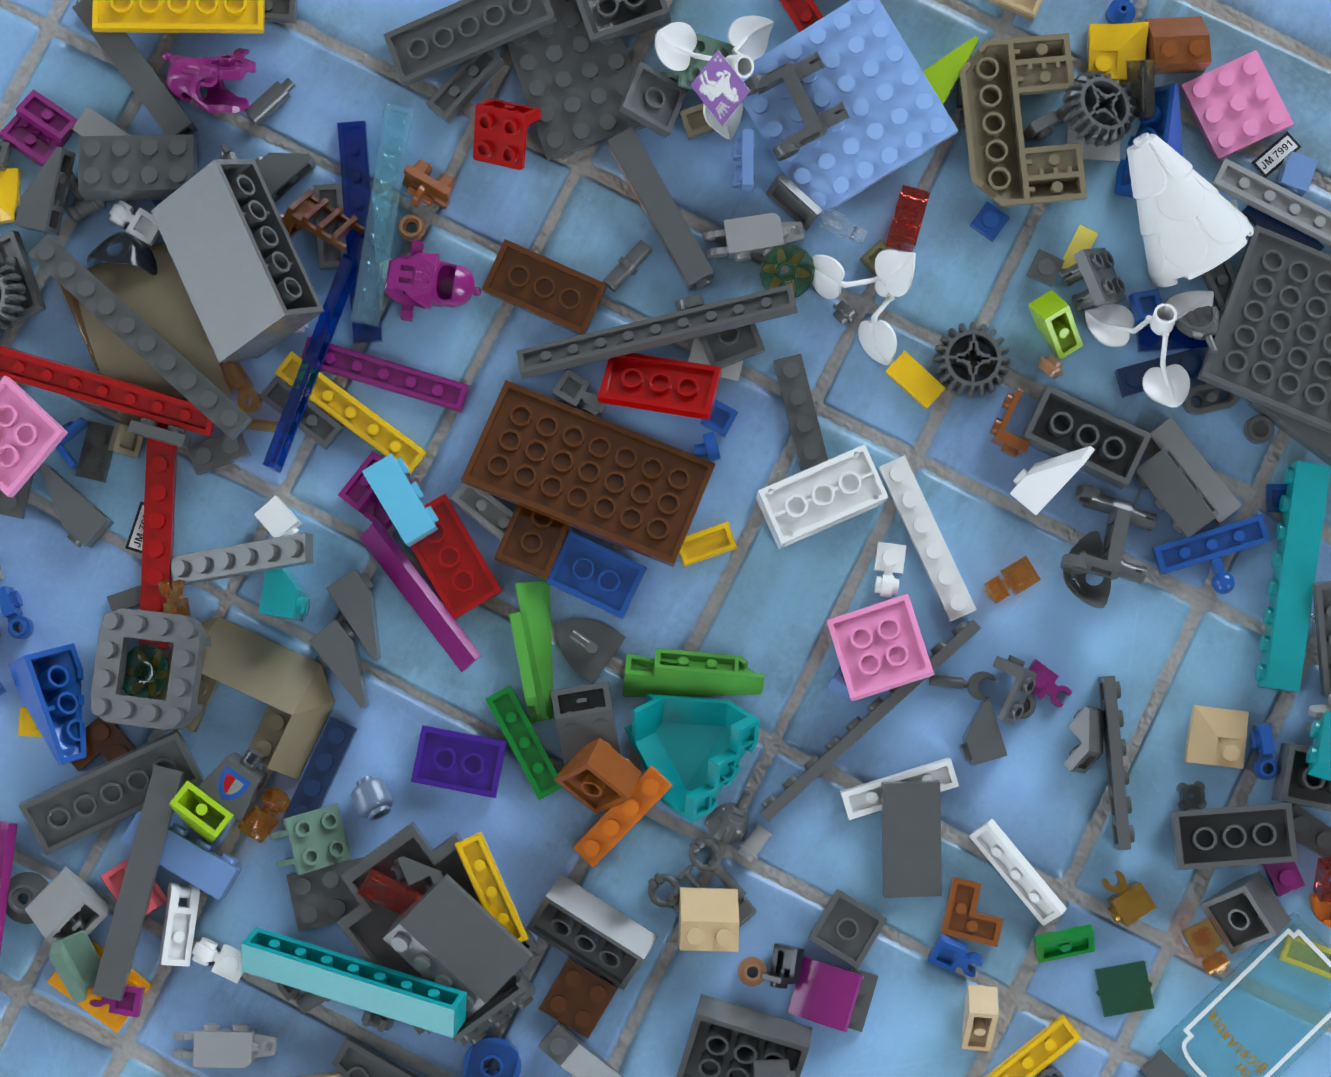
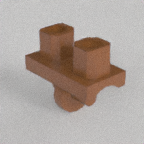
[402,159,455,209]

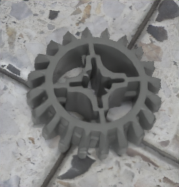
[1061,71,1135,147]
[0,260,27,333]
[933,322,1011,399]

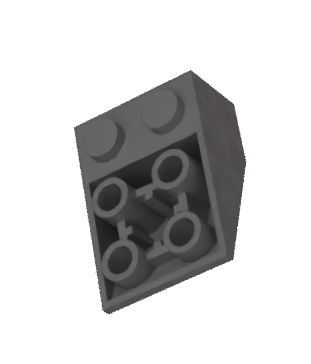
[551,681,621,767]

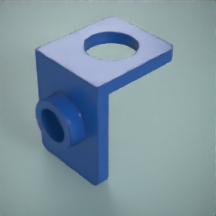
[56,417,90,469]

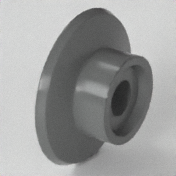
[6,872,49,924]

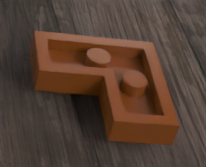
[940,876,1004,947]

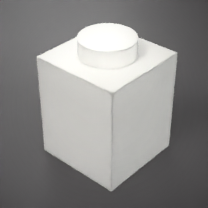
[254,496,302,538]

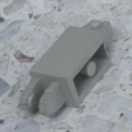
[702,213,804,262]
[173,1023,278,1068]

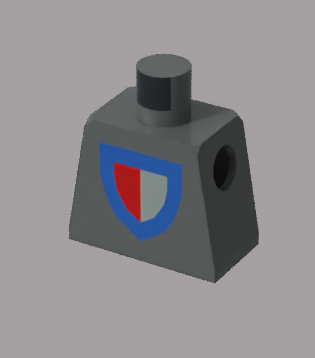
[198,747,267,821]

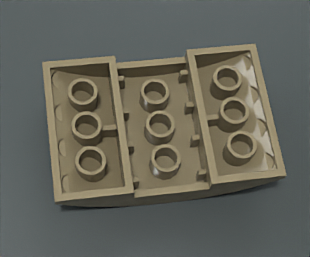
[78,242,233,426]

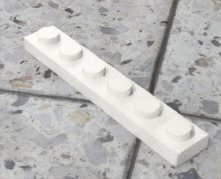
[878,455,977,622]

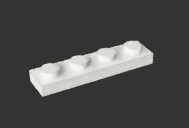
[840,757,959,820]
[969,819,1067,926]

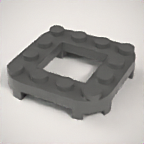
[90,608,211,730]

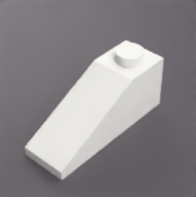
[1010,446,1095,515]

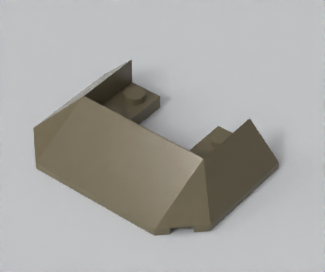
[959,33,1087,207]
[149,617,335,780]

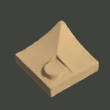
[1184,705,1249,769]

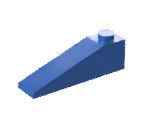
[1114,82,1183,198]
[9,643,87,766]

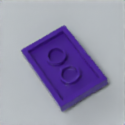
[411,725,507,798]

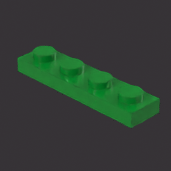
[485,685,563,800]

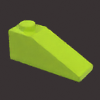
[923,36,979,106]

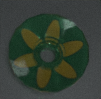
[760,244,815,298]
[123,644,170,699]

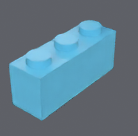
[362,453,439,547]

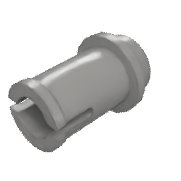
[737,825,772,863]

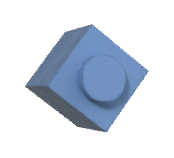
[1275,151,1318,197]

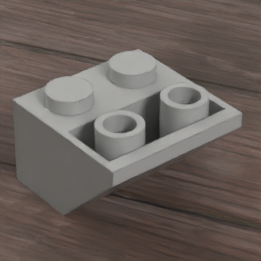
[25,866,109,944]

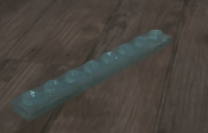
[350,103,413,327]

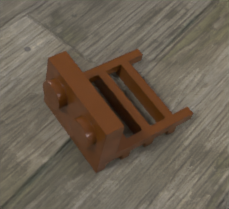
[280,189,366,251]

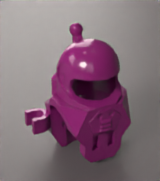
[162,48,256,113]
[384,240,482,322]

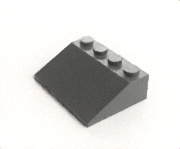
[576,0,671,42]
[382,874,533,1018]
[676,994,812,1077]

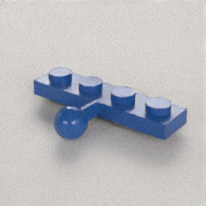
[1151,514,1271,594]

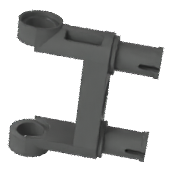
[744,52,850,161]
[1060,485,1157,584]

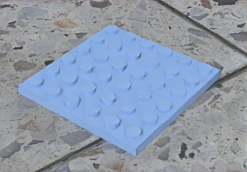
[741,0,958,219]

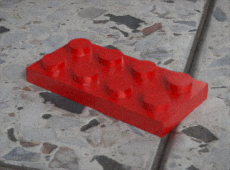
[598,353,722,420]
[410,494,503,620]

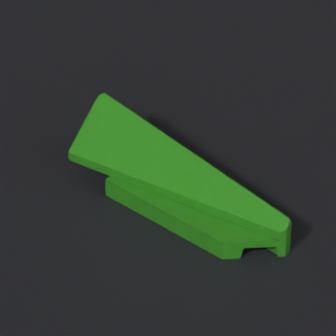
[509,580,554,723]
[623,648,765,697]

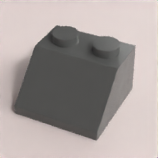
[1201,871,1291,954]

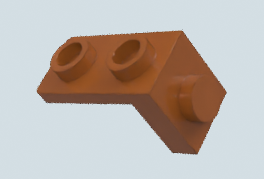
[990,388,1031,457]

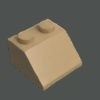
[678,887,739,952]

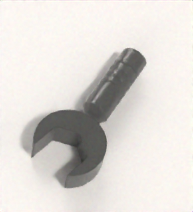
[929,671,996,700]

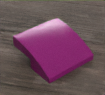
[0,89,78,167]
[338,451,421,530]
[788,956,863,1032]

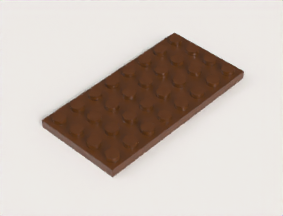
[461,380,715,567]

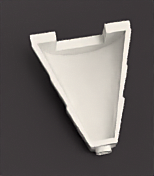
[1127,133,1254,288]

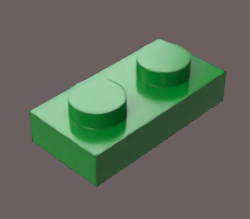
[1034,924,1095,963]

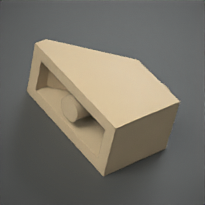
[961,985,999,1051]

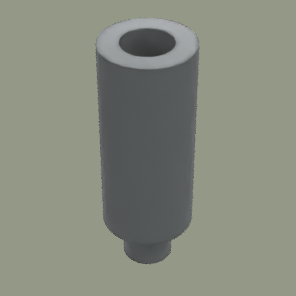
[244,78,295,126]

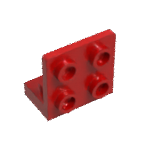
[473,98,541,170]

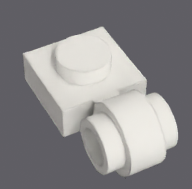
[108,200,160,247]
[874,542,906,598]
[192,937,244,983]

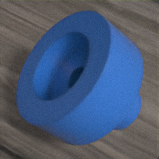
[1106,0,1136,24]
[694,432,721,462]

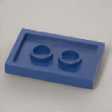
[545,531,647,619]

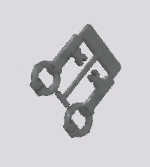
[648,837,756,927]

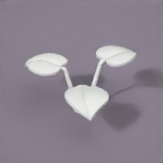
[655,15,774,140]
[808,249,916,365]
[1084,291,1214,408]

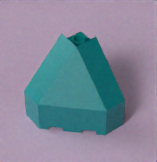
[624,694,760,823]

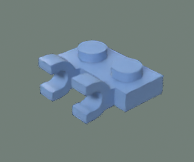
[732,129,755,192]

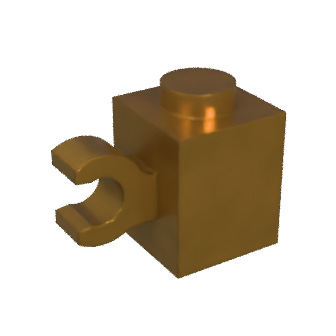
[1101,870,1157,926]

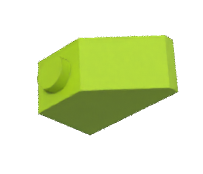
[1028,290,1083,360]
[169,780,234,844]

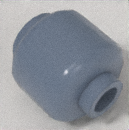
[351,776,394,821]

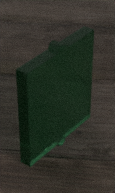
[1094,960,1154,1017]

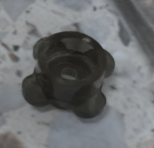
[1176,781,1207,811]

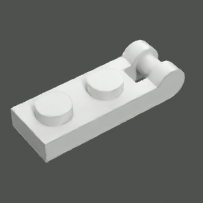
[158,882,200,967]

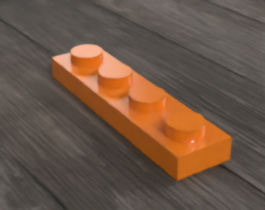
[573,765,673,868]

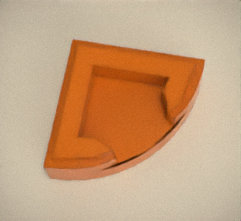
[1310,893,1331,927]

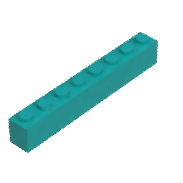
[1255,460,1331,693]
[241,927,467,1038]

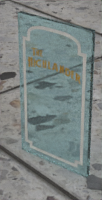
[1158,912,1331,1077]

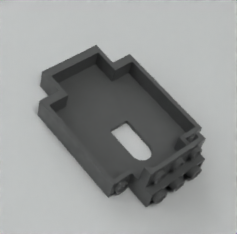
[337,821,538,1046]

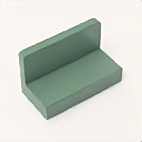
[49,930,101,1004]

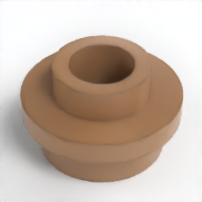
[398,214,426,242]
[1037,355,1064,380]
[738,957,767,986]

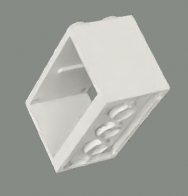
[756,444,889,550]

